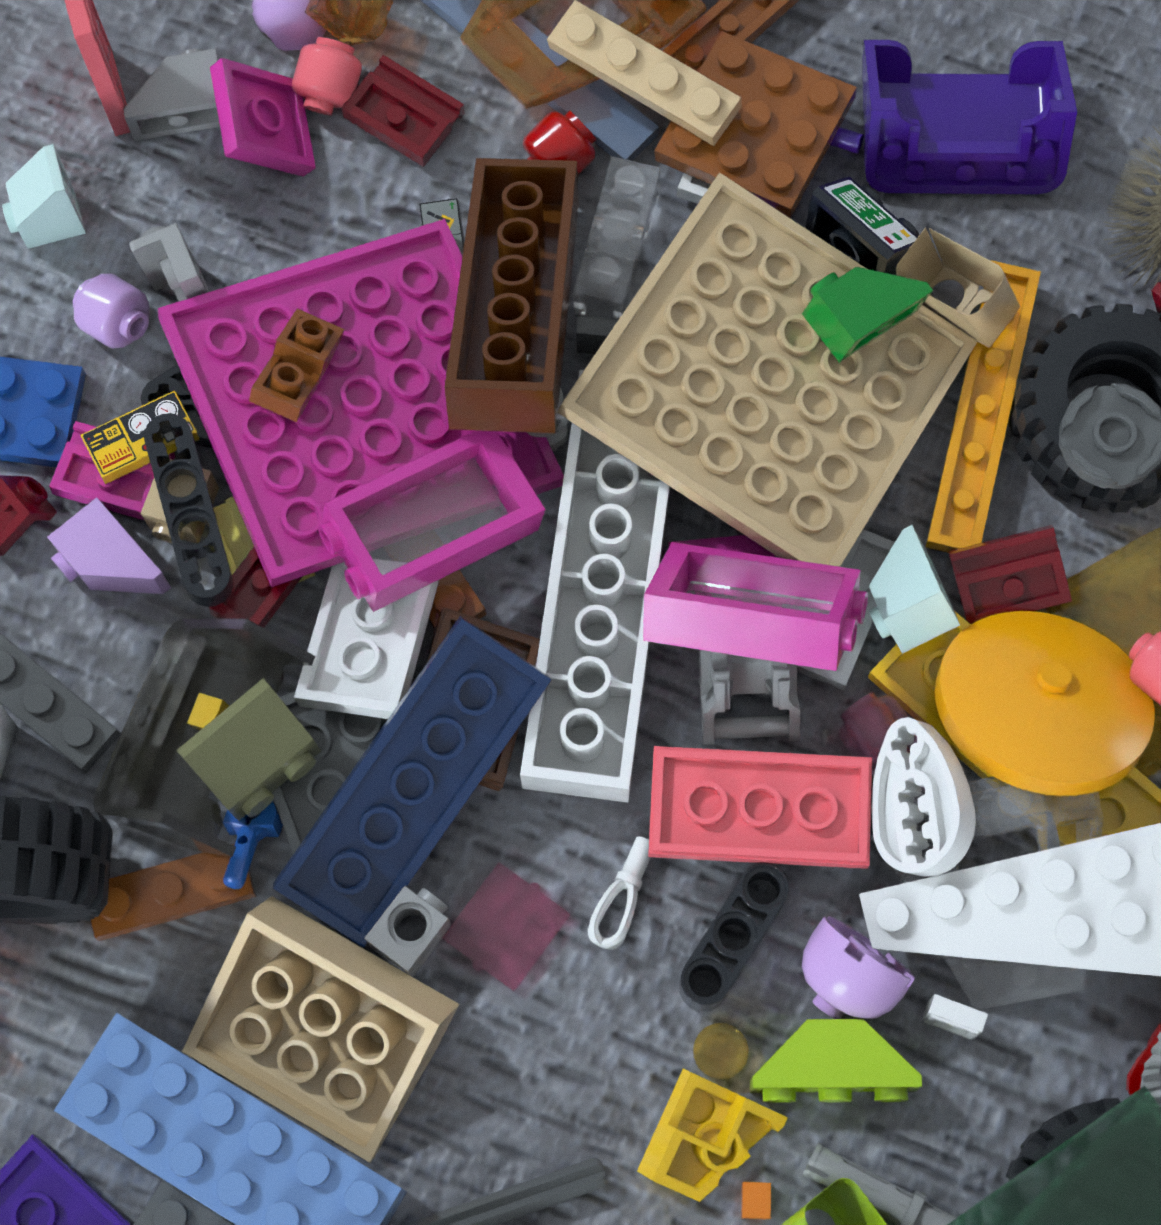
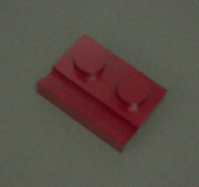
[342,55,465,167]
[949,525,1072,624]

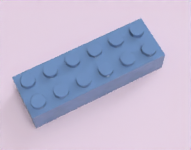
[54,1013,407,1225]

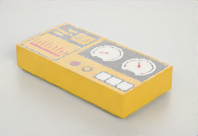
[80,390,199,484]

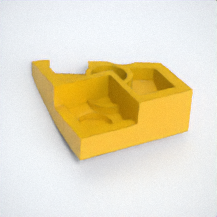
[637,1068,788,1202]

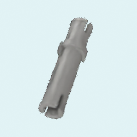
[802,1142,971,1225]

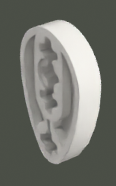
[871,717,976,877]

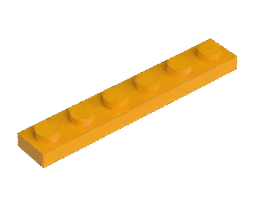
[925,260,1041,553]

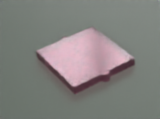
[442,862,571,992]

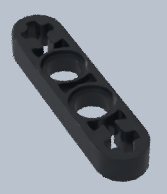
[144,413,234,607]

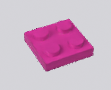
[210,58,316,177]

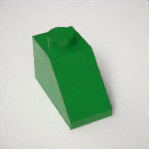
[802,267,933,363]

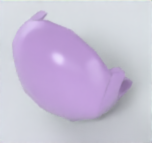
[251,0,330,51]

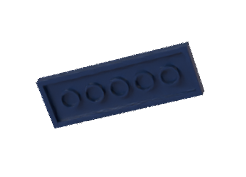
[273,616,551,947]

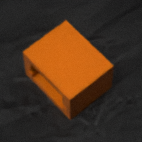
[741,1182,771,1220]

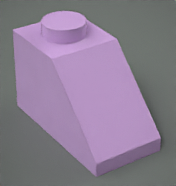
[47,497,171,594]

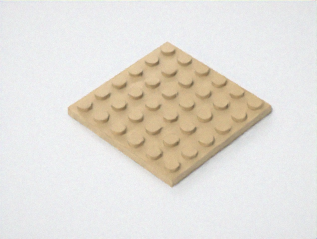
[557,172,977,567]

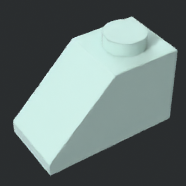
[2,144,86,249]
[869,525,960,654]

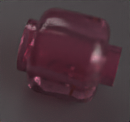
[839,692,917,771]

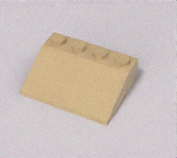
[182,896,459,1163]

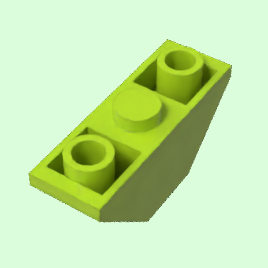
[750,1019,922,1103]

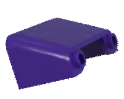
[862,40,1077,194]

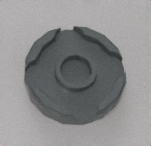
[1059,383,1161,489]

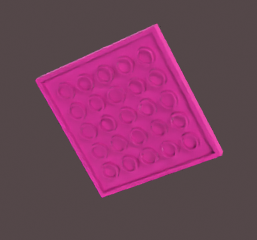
[158,219,564,587]

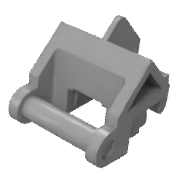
[698,650,800,745]

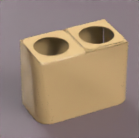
[896,227,1020,348]

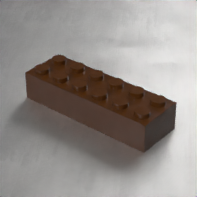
[444,158,579,433]

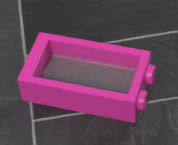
[318,431,546,612]
[643,542,868,671]

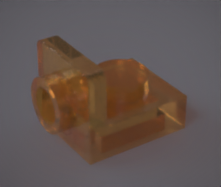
[305,0,393,46]

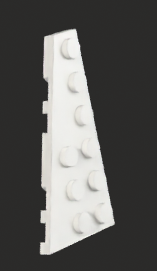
[859,823,1161,976]

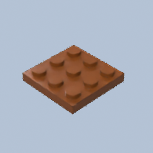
[654,31,857,219]

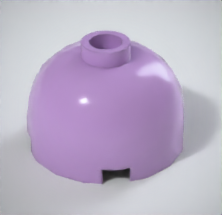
[802,916,915,1020]

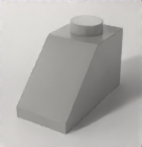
[124,48,220,141]

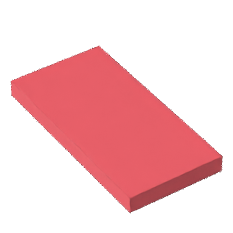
[64,0,130,136]
[648,746,872,869]

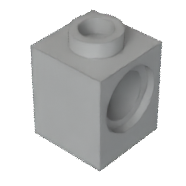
[364,886,452,977]

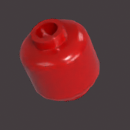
[522,110,597,175]

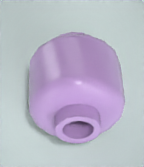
[73,273,149,349]

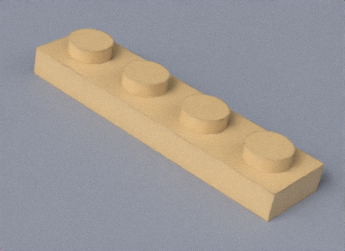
[547,0,742,146]

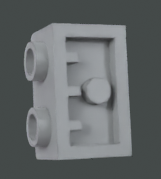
[129,223,209,301]

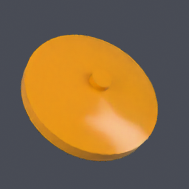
[935,611,1155,796]

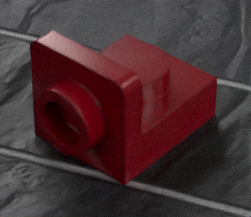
[0,475,57,556]

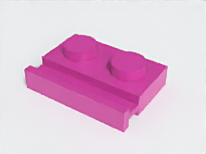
[49,421,175,520]

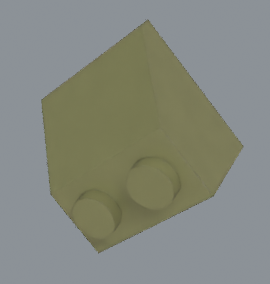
[177,678,321,821]

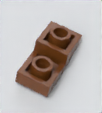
[249,308,344,422]

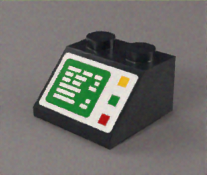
[805,176,919,275]

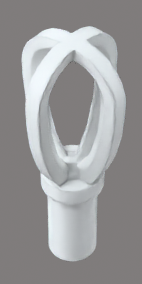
[588,837,651,950]

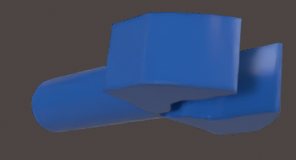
[223,801,283,889]

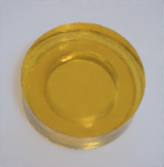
[693,1023,749,1081]

